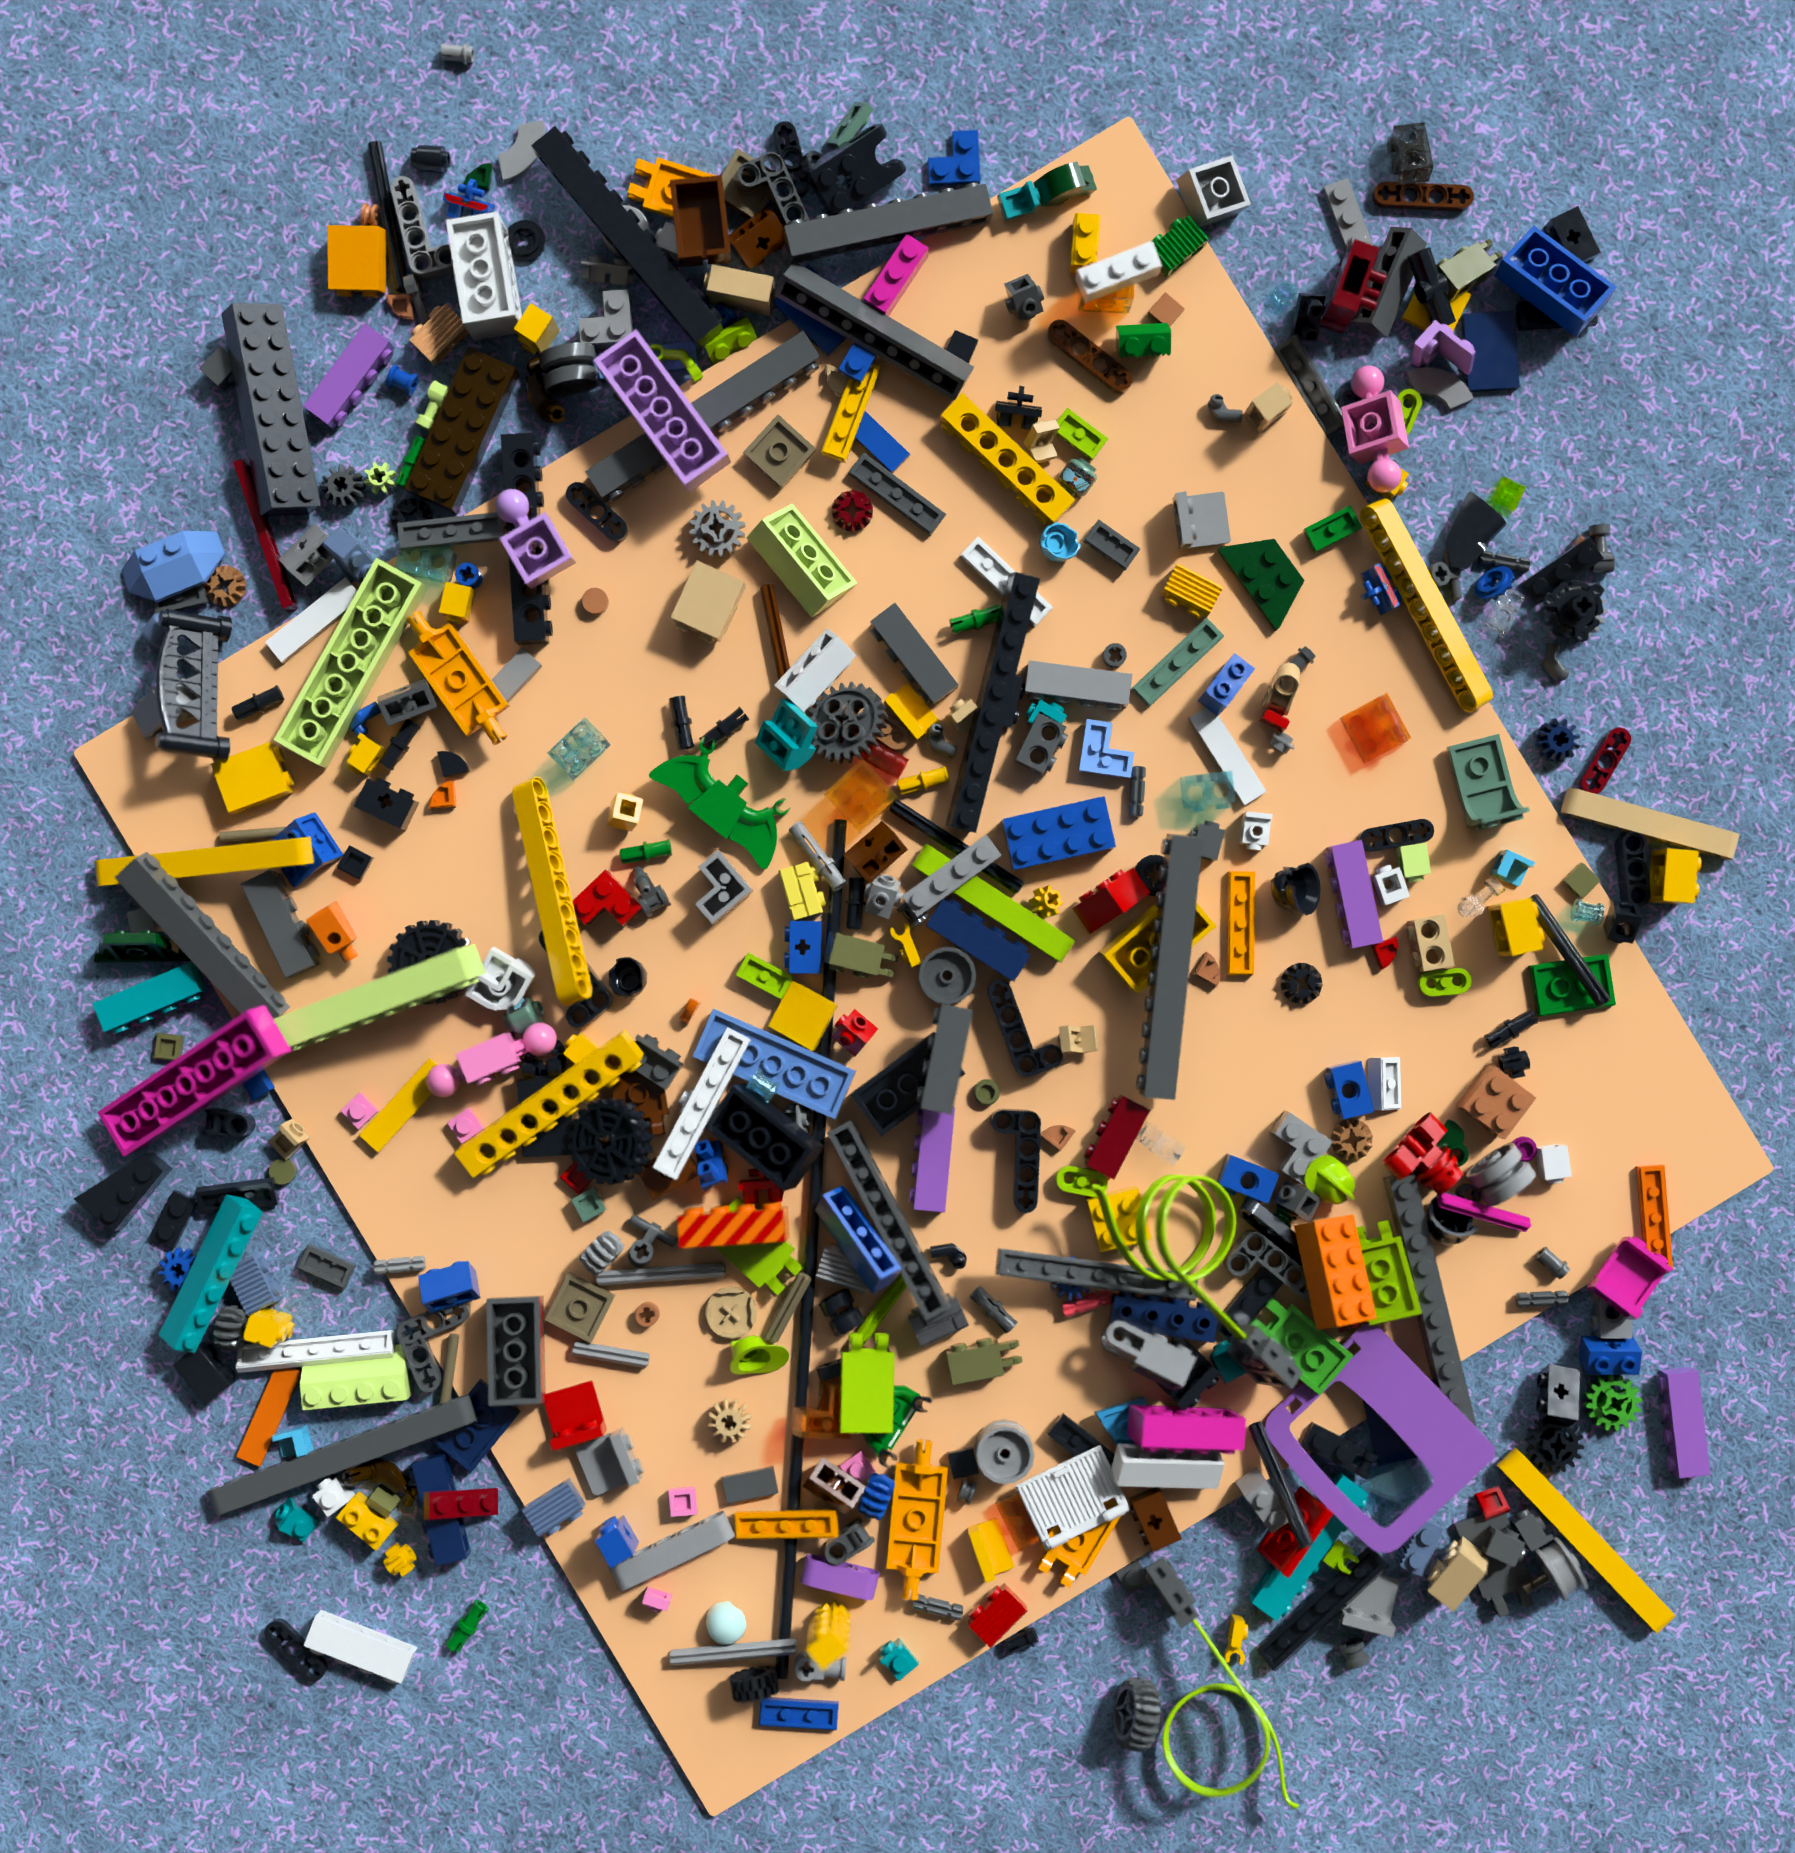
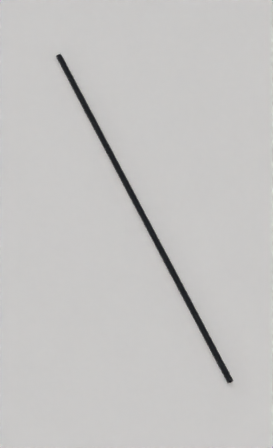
[775,819,847,1679]

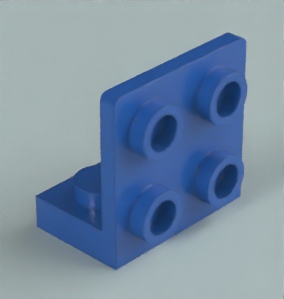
[271,812,343,887]

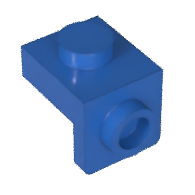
[838,343,876,384]

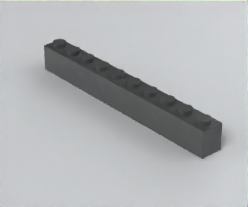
[585,331,821,503]
[1136,834,1203,1100]
[1383,1173,1477,1428]

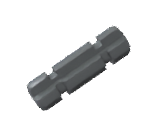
[1478,551,1531,573]
[1129,766,1146,817]
[1515,1291,1568,1308]
[912,1594,963,1620]

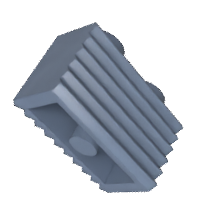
[322,527,374,584]
[230,1253,281,1316]
[522,1478,586,1537]
[1394,1519,1444,1577]

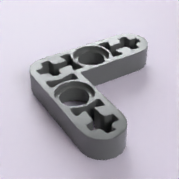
[397,1302,471,1392]

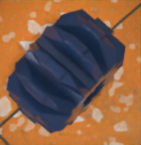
[1535,718,1581,763]

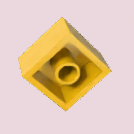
[1649,848,1701,905]
[1487,898,1545,956]
[1085,1186,1152,1252]

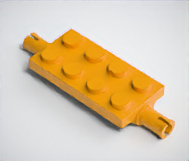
[406,611,510,745]
[886,1439,948,1600]

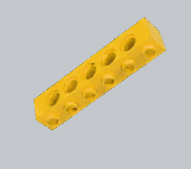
[940,392,1075,525]

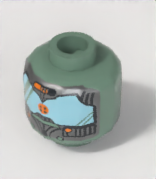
[1058,457,1097,497]
[504,996,545,1035]

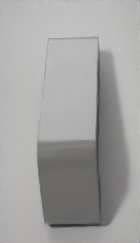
[391,176,455,281]

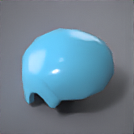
[1039,522,1081,562]

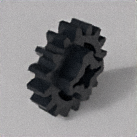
[1525,1420,1584,1473]

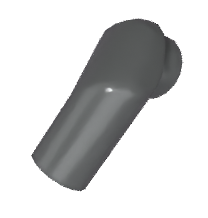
[1208,394,1243,423]
[1543,643,1569,681]
[926,723,957,759]

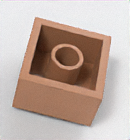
[1456,1065,1536,1139]

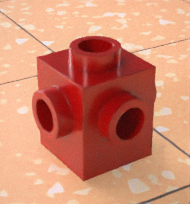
[831,1009,878,1057]

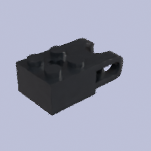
[803,124,906,216]

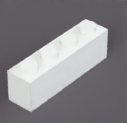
[1111,1444,1224,1489]
[304,1610,417,1684]

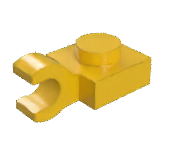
[890,922,922,967]
[1224,1614,1248,1665]

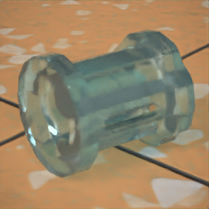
[1571,898,1604,926]
[746,1069,781,1103]

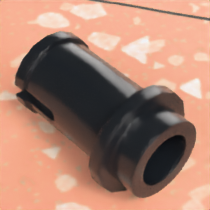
[1004,1627,1039,1655]

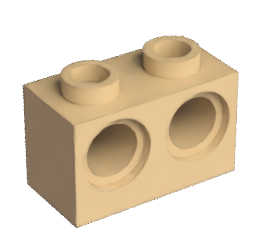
[1245,382,1293,434]
[1406,914,1455,972]

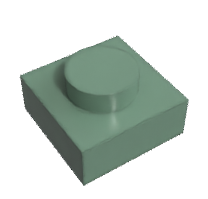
[571,1187,607,1223]

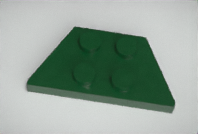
[1217,539,1305,631]
[94,930,191,962]

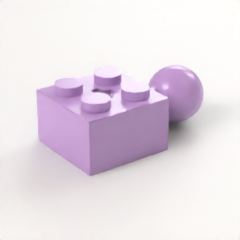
[495,489,576,589]

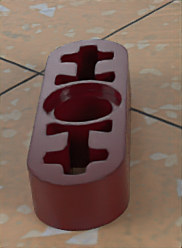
[1579,727,1631,794]

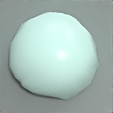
[705,1601,747,1645]

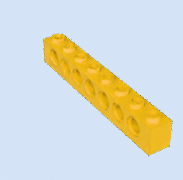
[454,1029,644,1178]

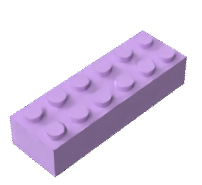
[594,330,731,493]

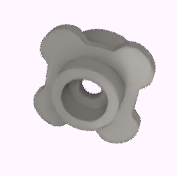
[1270,731,1295,754]

